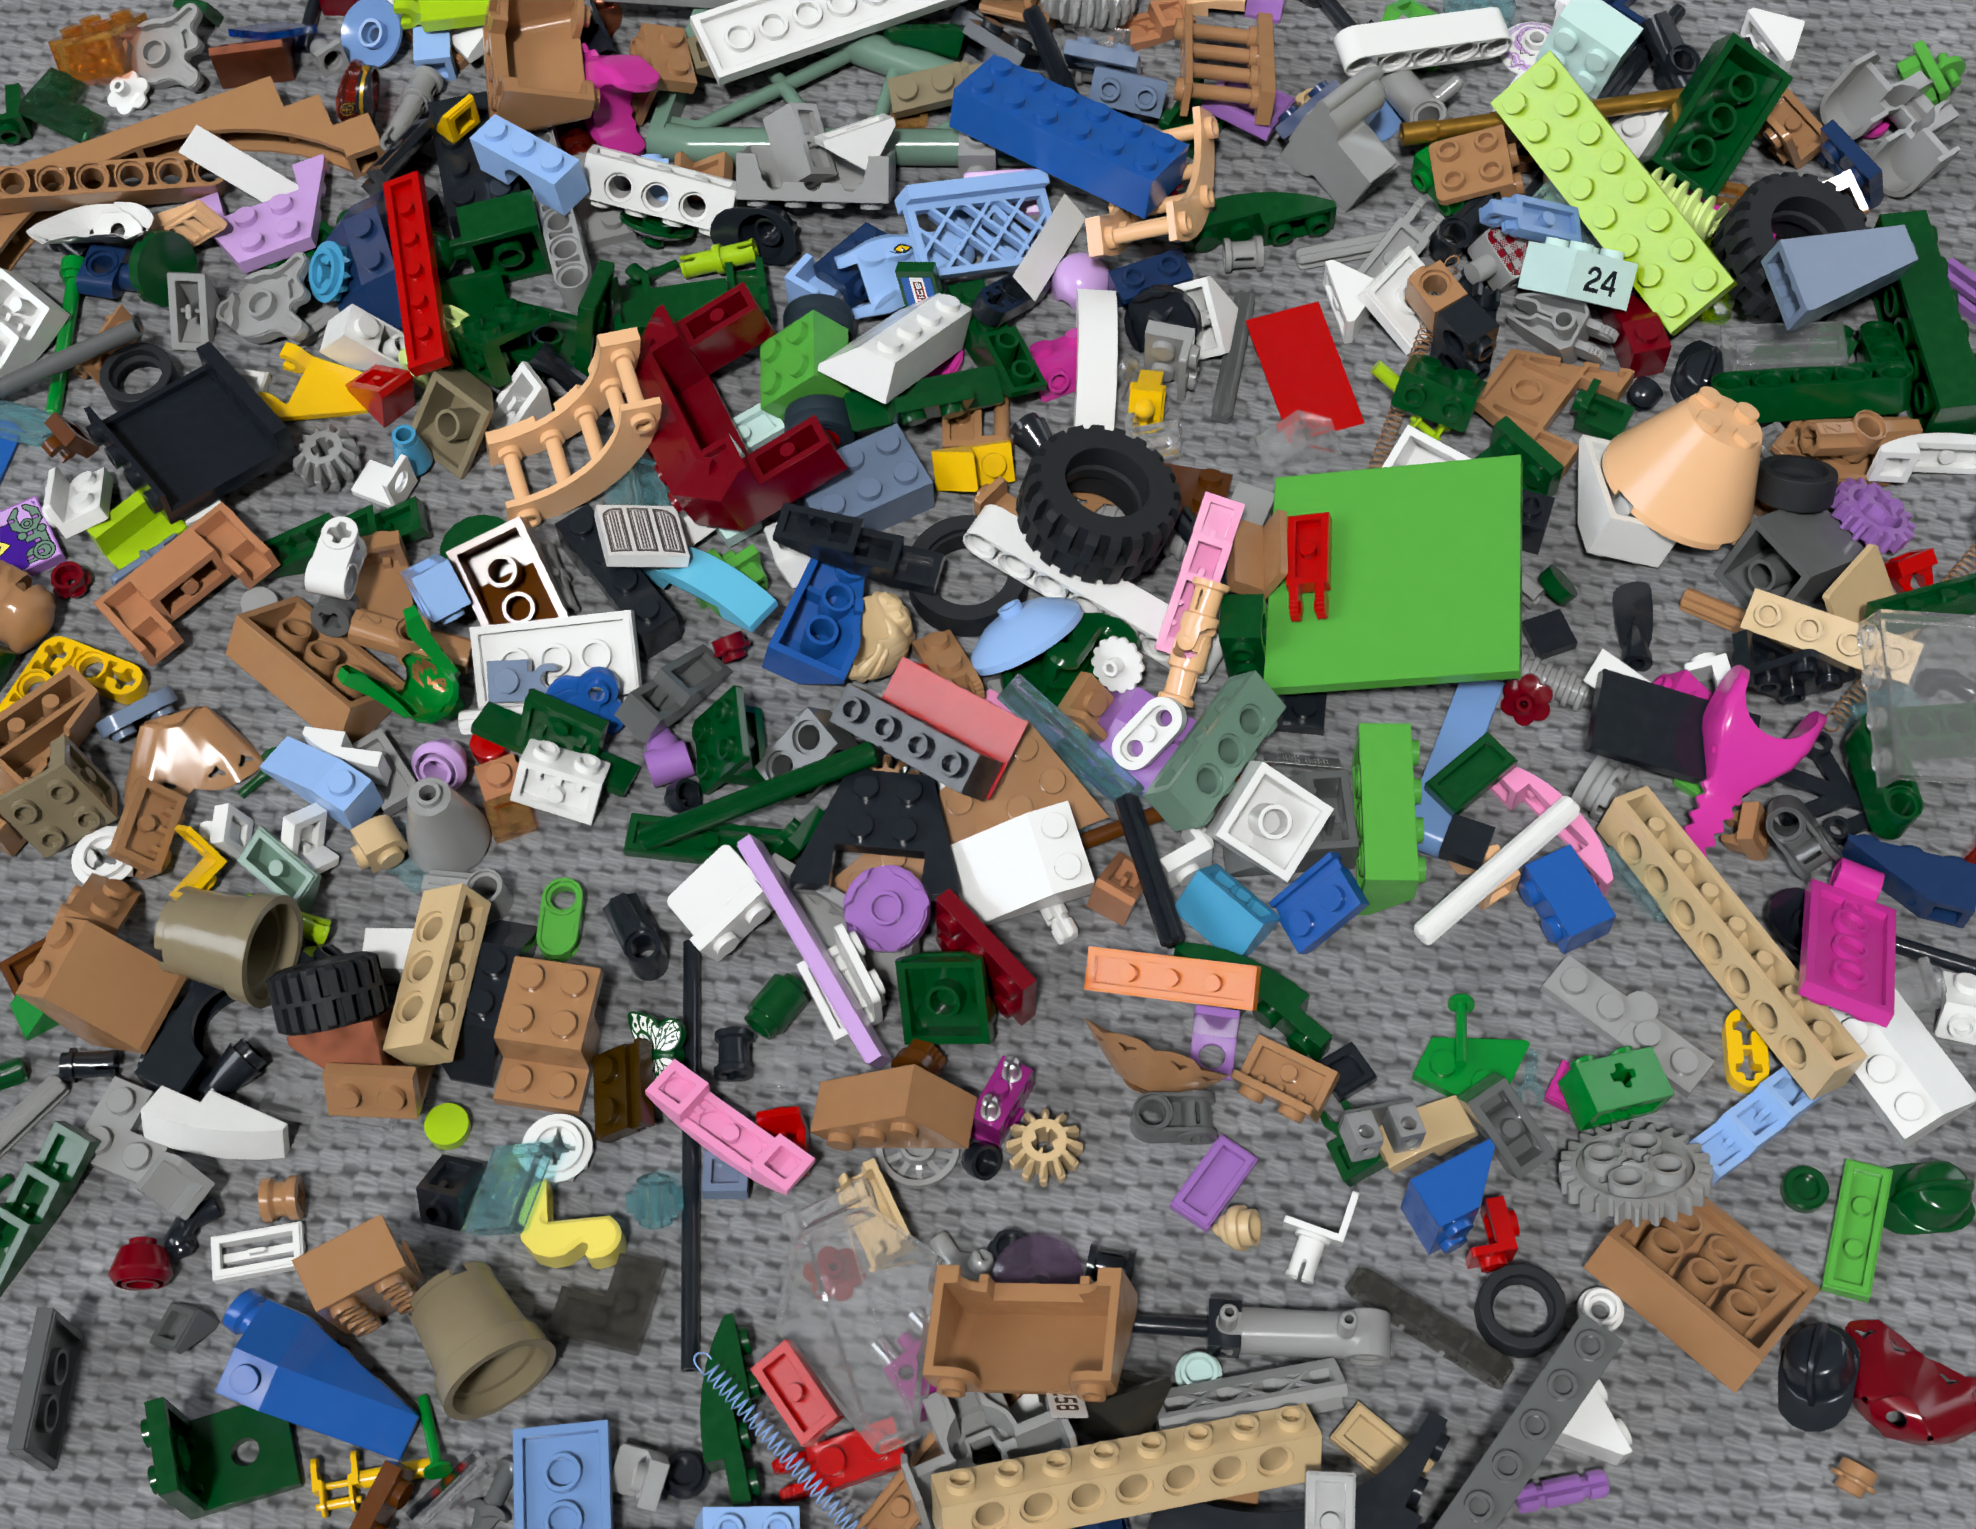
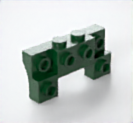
[612,257,772,337]

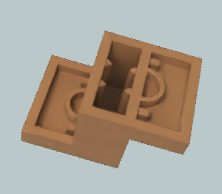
[493,956,604,1116]

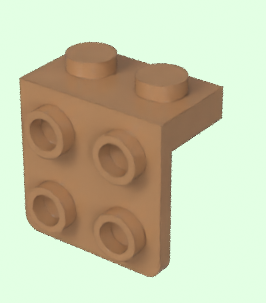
[629,23,698,127]
[1756,88,1823,170]
[1429,124,1526,205]
[346,530,414,636]
[322,1060,436,1119]

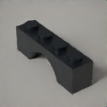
[555,503,682,659]
[134,980,236,1100]

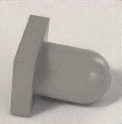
[310,38,350,78]

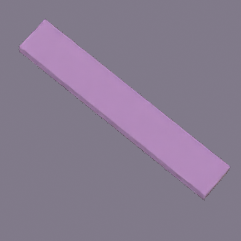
[737,834,892,1068]

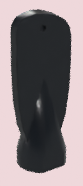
[529,341,612,417]
[1612,581,1653,672]

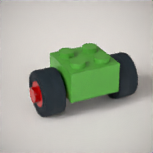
[760,294,856,449]

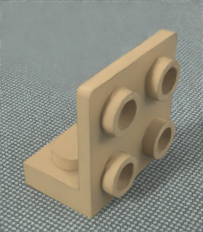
[1823,544,1920,641]

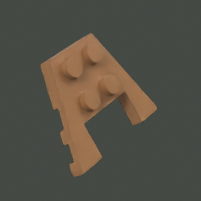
[1474,349,1635,480]

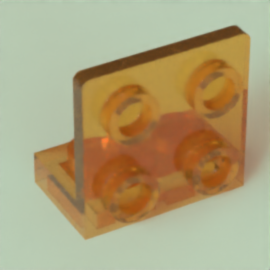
[48,9,148,85]

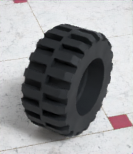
[1712,172,1871,329]
[1016,424,1181,584]

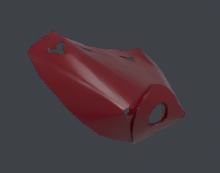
[1844,1320,1976,1446]

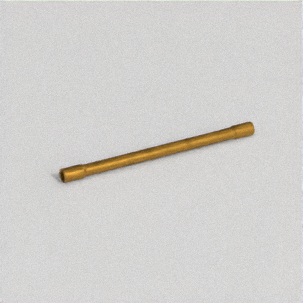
[1399,88,1684,146]

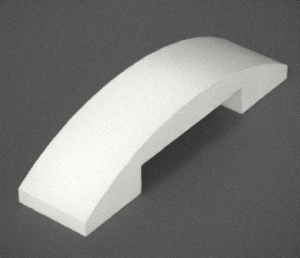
[1074,288,1118,431]
[1866,433,1976,483]

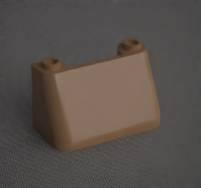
[483,0,600,132]
[922,1265,1138,1402]

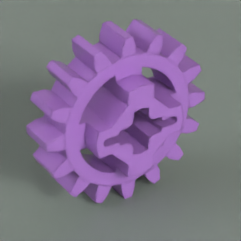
[1831,477,1916,554]

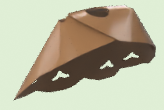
[124,706,263,804]
[1084,1017,1232,1094]

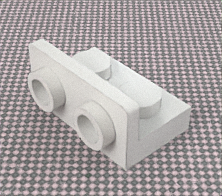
[42,467,113,539]
[510,739,611,825]

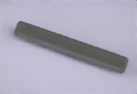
[1211,290,1255,424]

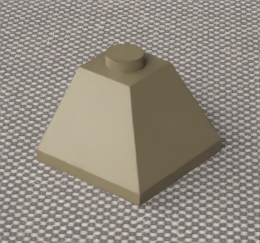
[411,368,494,479]

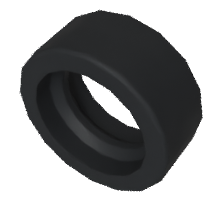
[100,342,180,412]
[1755,454,1839,513]
[1474,1263,1568,1359]

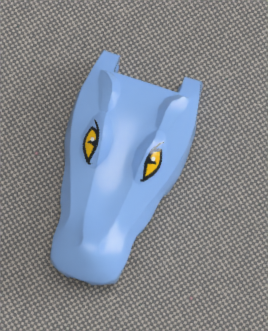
[834,225,975,321]

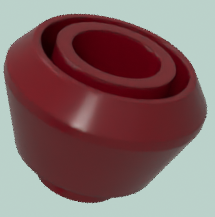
[108,1236,173,1291]

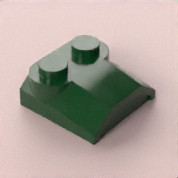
[895,951,997,1045]

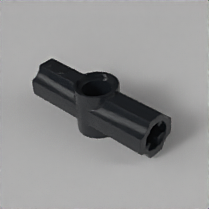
[1640,11,1701,90]

